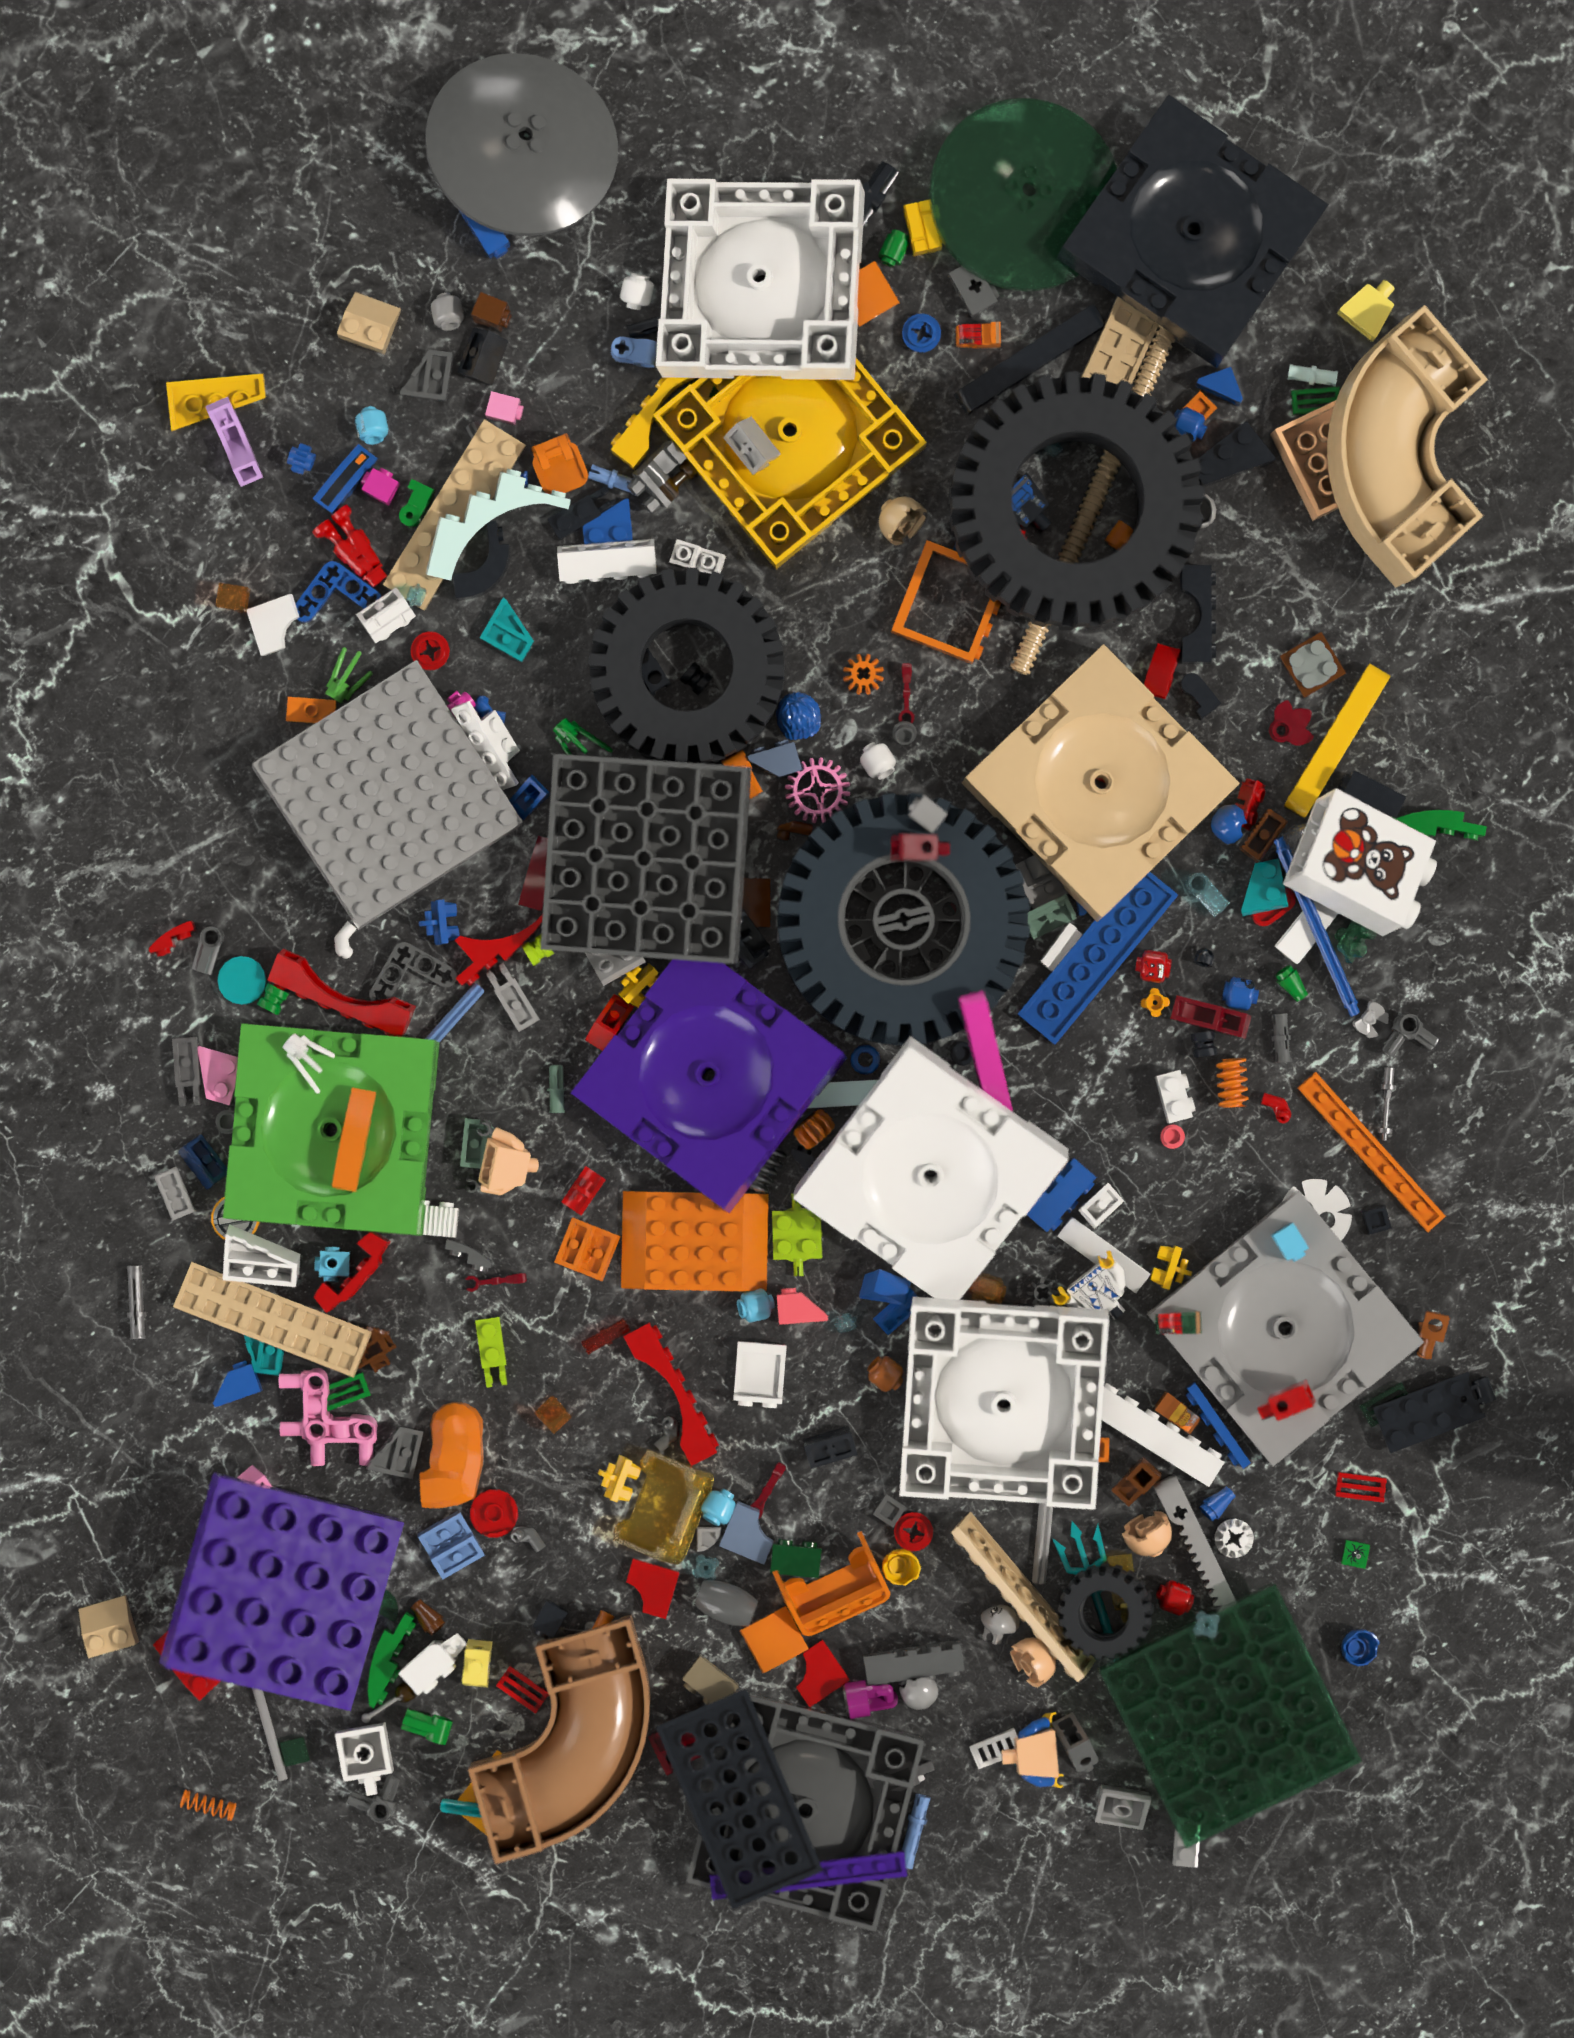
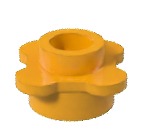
[1141,988,1170,1017]

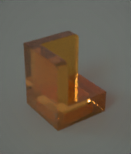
[216,583,250,613]
[534,1396,572,1434]

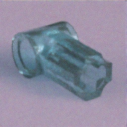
[1185,873,1230,917]

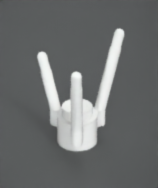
[283,1034,335,1093]

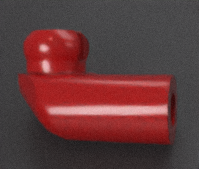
[1261,1093,1291,1124]

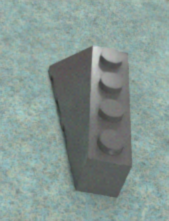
[863,1639,965,1686]

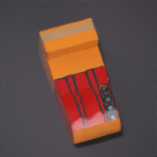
[956,322,1001,348]

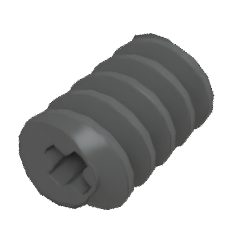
[749,1148,787,1193]

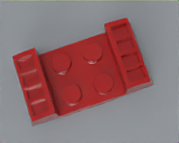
[314,1232,391,1313]

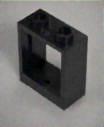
[1337,770,1407,819]

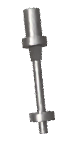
[1377,1067,1396,1141]

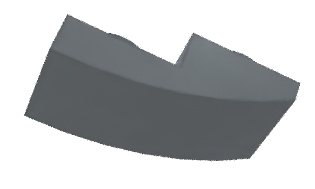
[445,1239,493,1272]

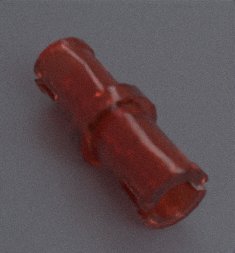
[581,1318,631,1355]

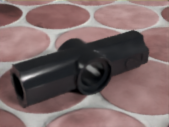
[862,161,899,228]

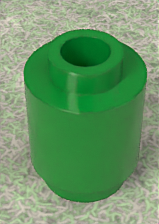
[878,229,910,268]

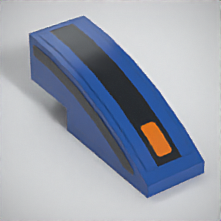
[313,444,378,515]

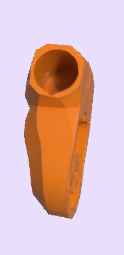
[420,1402,483,1508]

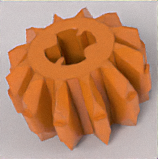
[843,654,884,695]
[793,1109,835,1149]

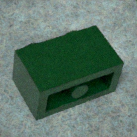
[770,1539,822,1578]

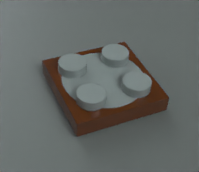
[1279,632,1346,698]

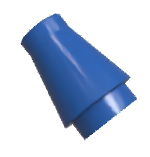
[1199,1486,1236,1521]

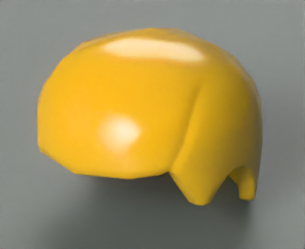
[882,1549,921,1586]

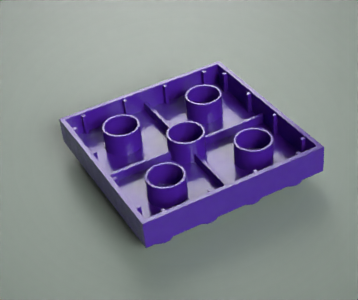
[160,1472,404,1711]

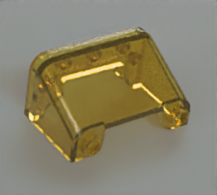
[613,1449,714,1565]

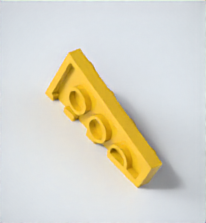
[166,373,266,431]

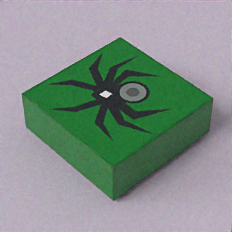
[1341,1540,1370,1569]

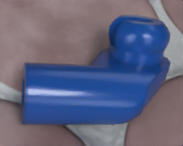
[474,696,506,724]

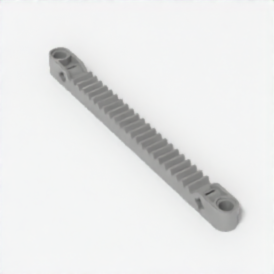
[1153,1474,1312,1770]

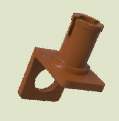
[1417,1311,1450,1359]

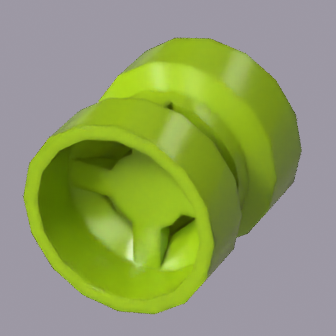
[521,933,554,966]

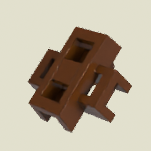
[358,1325,397,1373]

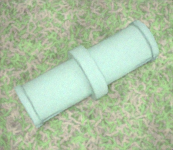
[1288,364,1338,387]

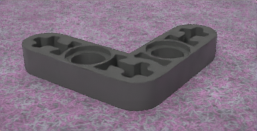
[369,942,458,1001]

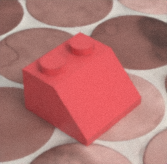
[777,1288,828,1324]

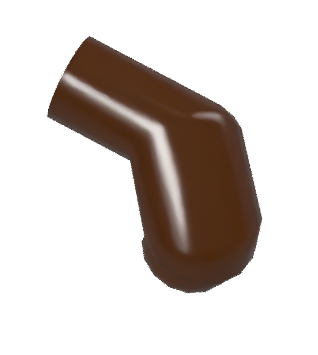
[776,821,813,840]

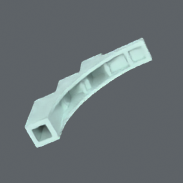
[426,468,571,580]

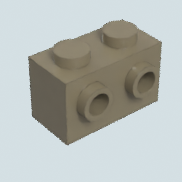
[682,1654,739,1704]

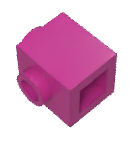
[360,467,400,506]

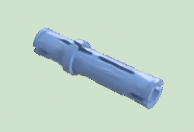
[902,1794,931,1869]

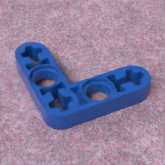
[296,561,382,623]

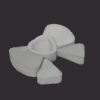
[1353,1001,1388,1038]

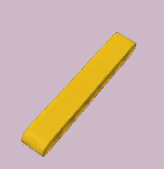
[1284,663,1390,818]

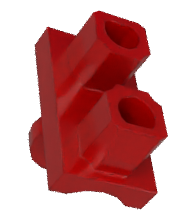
[562,1166,606,1216]

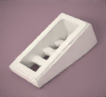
[969,1728,1018,1769]

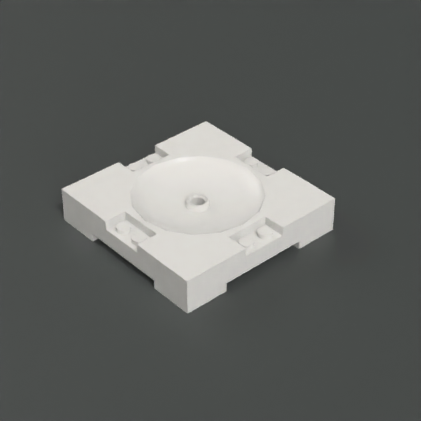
[656,179,865,380]
[793,1036,1068,1300]
[900,1297,1109,1510]

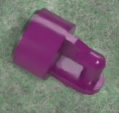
[843,1680,898,1719]

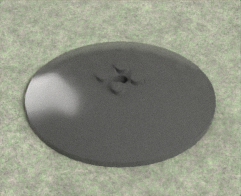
[425,53,618,236]

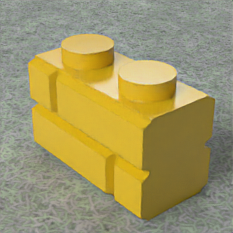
[903,199,946,256]

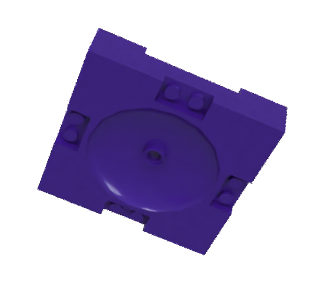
[571,959,847,1213]

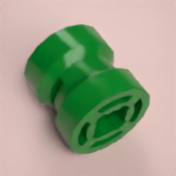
[257,983,289,1015]

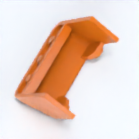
[773,1531,890,1636]

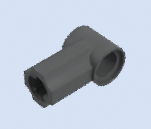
[191,926,224,975]

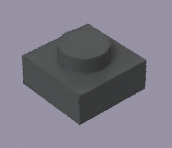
[873,1494,907,1527]

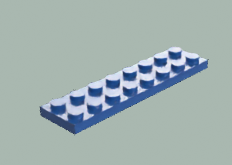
[1017,872,1178,1045]

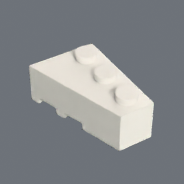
[223,1224,301,1287]

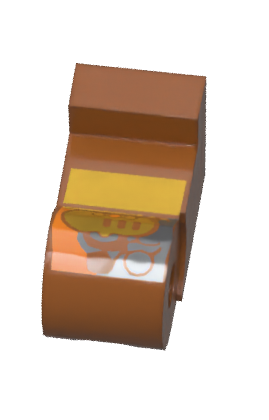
[1153,1391,1201,1434]

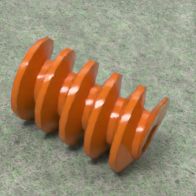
[1216,1058,1249,1108]

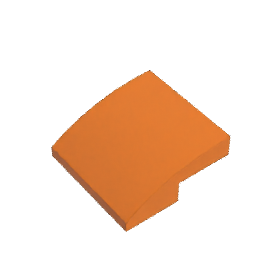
[857,261,900,327]
[554,1217,621,1281]
[740,1606,808,1674]

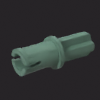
[547,1065,566,1113]

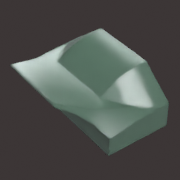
[460,1118,495,1169]

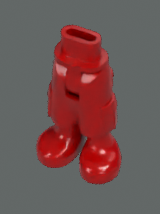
[312,504,387,588]

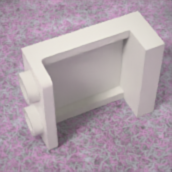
[733,1341,787,1408]

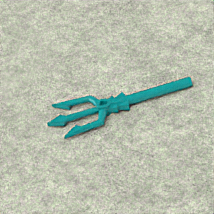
[1052,1521,1113,1633]

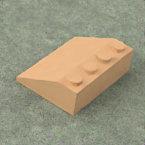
[1270,400,1338,521]

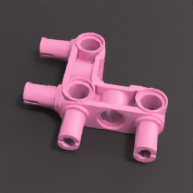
[279,1368,378,1466]

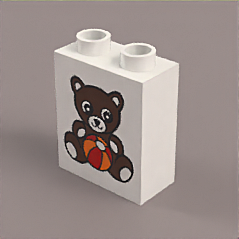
[1283,789,1437,936]

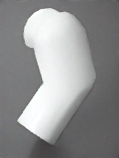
[334,921,357,959]

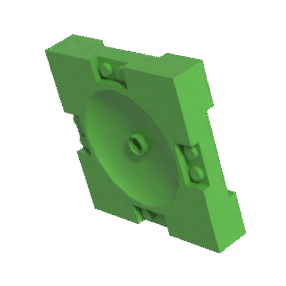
[223,1024,440,1236]

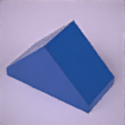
[1195,367,1243,406]
[509,775,551,820]
[859,1269,911,1305]

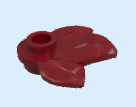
[1269,700,1314,746]

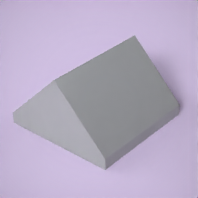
[1095,1784,1151,1830]

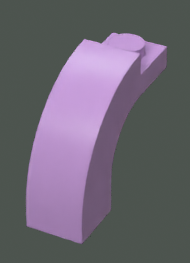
[205,397,263,487]

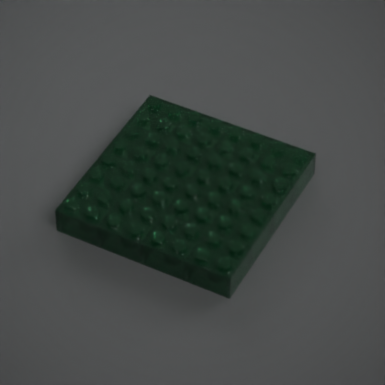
[1097,1582,1362,1849]

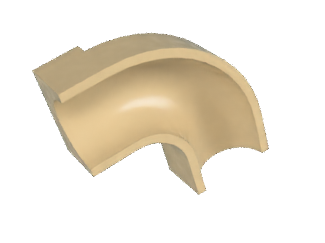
[1327,305,1488,588]

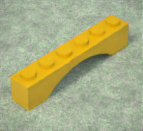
[611,378,696,470]

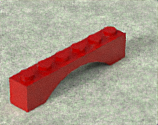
[268,949,416,1037]
[623,1322,719,1466]

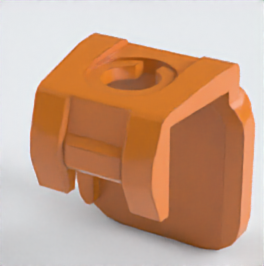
[531,433,588,494]

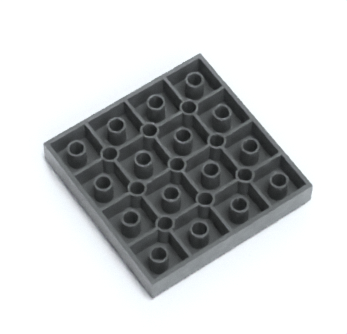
[541,754,751,964]

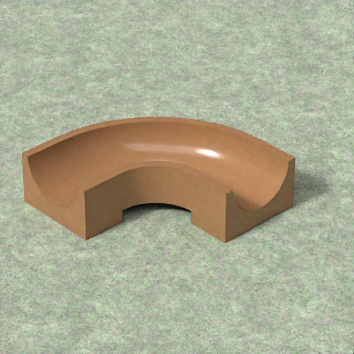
[468,1614,651,1864]

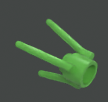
[325,647,373,703]

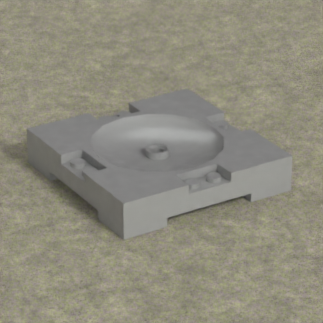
[1146,1190,1424,1466]

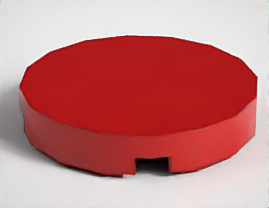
[470,1489,518,1538]

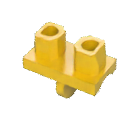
[618,963,659,1008]
[1150,1246,1193,1290]
[598,1455,641,1502]

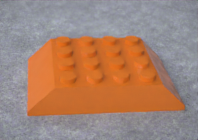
[621,1191,769,1291]

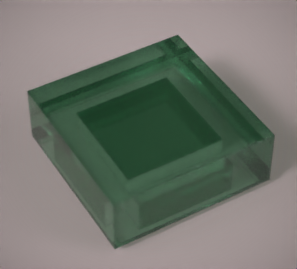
[280,1736,310,1767]

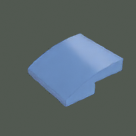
[417,1510,485,1580]

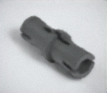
[1272,1013,1291,1063]

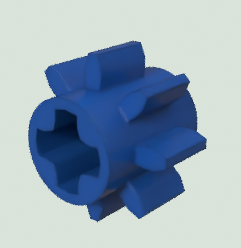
[287,443,316,475]

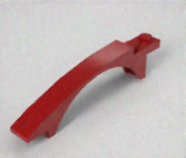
[455,914,543,986]

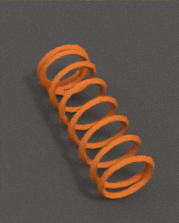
[180,1789,236,1821]

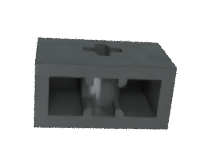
[948,259,999,318]

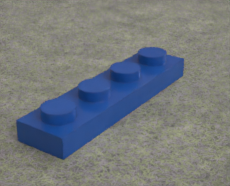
[1185,1382,1251,1469]

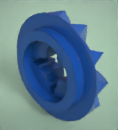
[902,314,941,353]

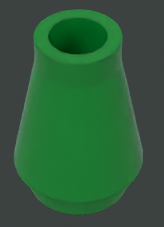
[1275,965,1308,1002]

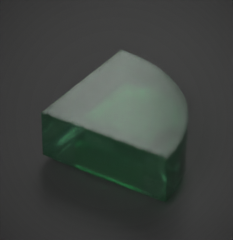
[379,1589,399,1623]

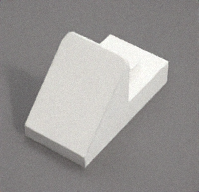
[1078,1183,1124,1229]

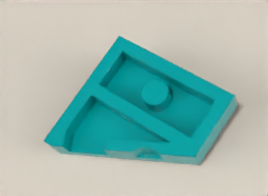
[1241,859,1289,916]
[244,1335,284,1376]

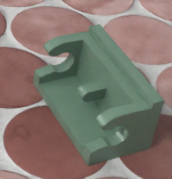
[1028,894,1077,940]

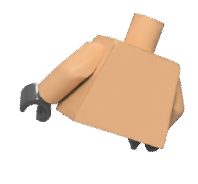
[466,1119,539,1195]

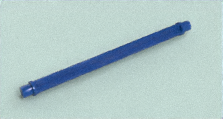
[1273,836,1360,1016]

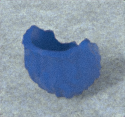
[776,692,821,740]

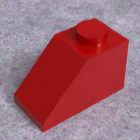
[585,994,635,1051]

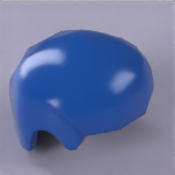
[1211,805,1247,844]
[1341,1629,1380,1667]

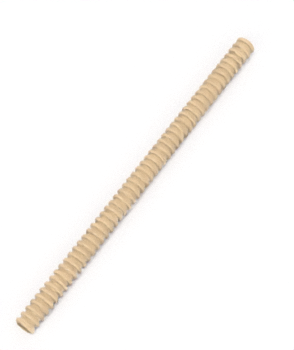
[1010,325,1175,675]

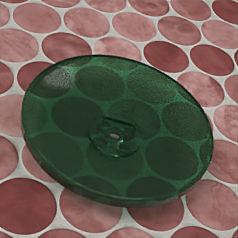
[929,98,1117,291]

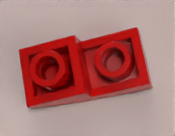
[1144,643,1181,699]
[149,921,196,957]

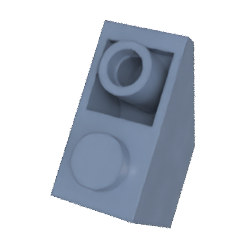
[748,740,802,778]

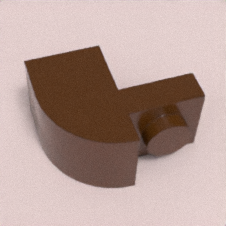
[1111,1457,1162,1507]

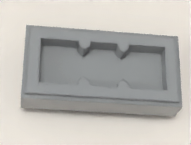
[154,1167,195,1221]

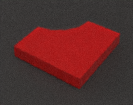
[626,1558,680,1619]
[796,1639,850,1707]

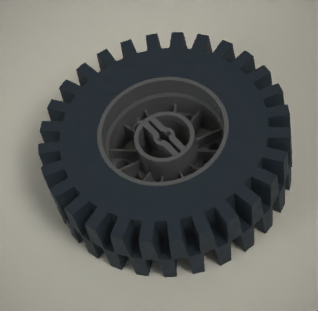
[777,793,1030,1045]

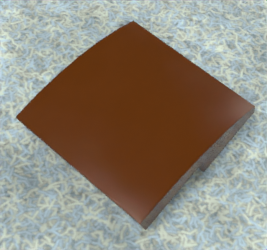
[742,878,770,927]

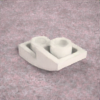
[669,539,726,574]

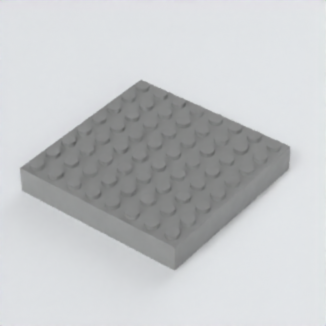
[252,660,523,930]

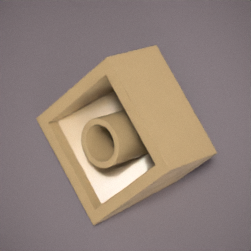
[337,292,401,354]
[79,1595,139,1658]

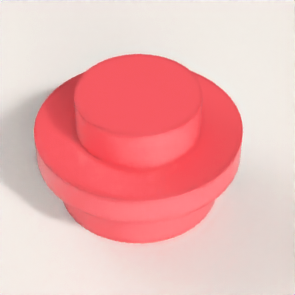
[1160,1124,1185,1149]

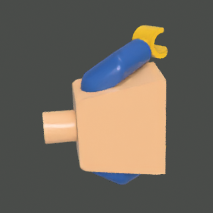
[1001,1712,1064,1788]

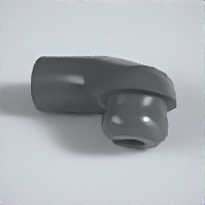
[654,1416,679,1453]
[510,1526,546,1553]

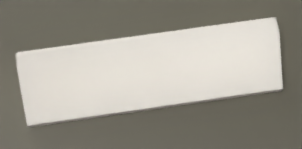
[1275,900,1339,964]
[1057,1217,1151,1293]

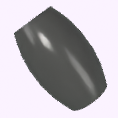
[694,1580,758,1626]

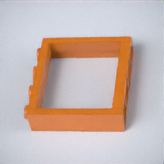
[891,540,1001,664]

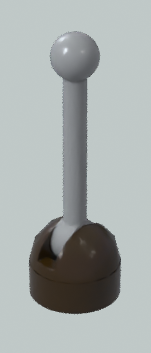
[361,1681,416,1723]

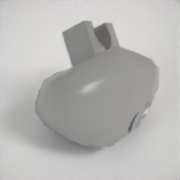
[981,1605,1020,1645]

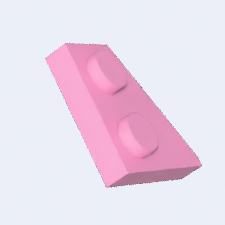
[198,1046,238,1105]

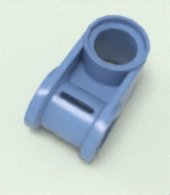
[611,337,657,368]

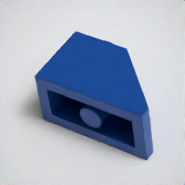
[213,1361,263,1408]

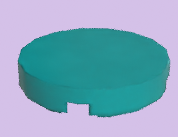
[217,956,267,1005]

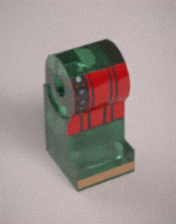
[1155,1311,1202,1334]

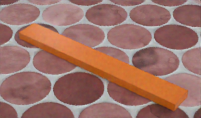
[1297,1072,1446,1232]

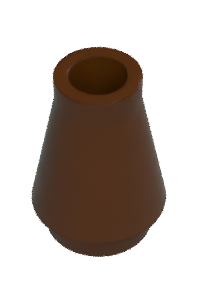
[410,1599,445,1636]

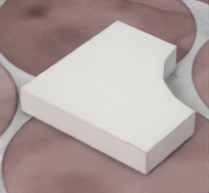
[246,594,299,656]

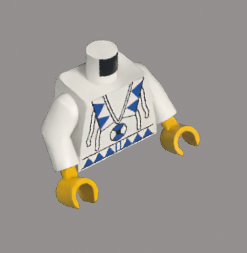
[1051,1250,1126,1320]

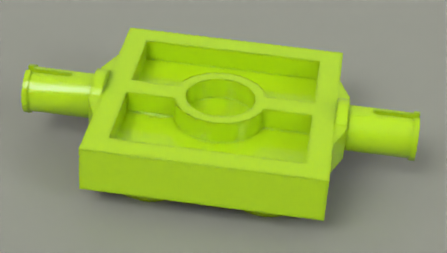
[772,1194,823,1276]

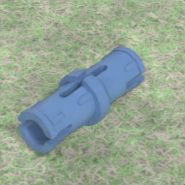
[588,464,633,494]

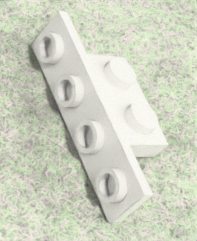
[451,701,520,790]

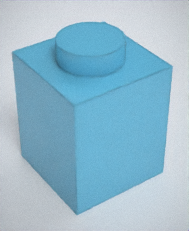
[1271,1222,1309,1262]

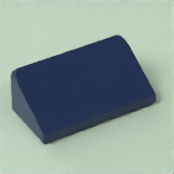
[178,1134,227,1190]

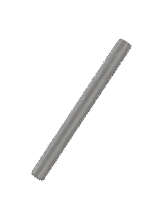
[1032,1503,1053,1584]

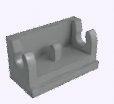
[723,416,781,475]

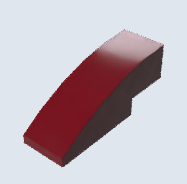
[518,835,548,912]
[1170,995,1252,1039]

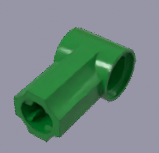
[401,1708,453,1745]

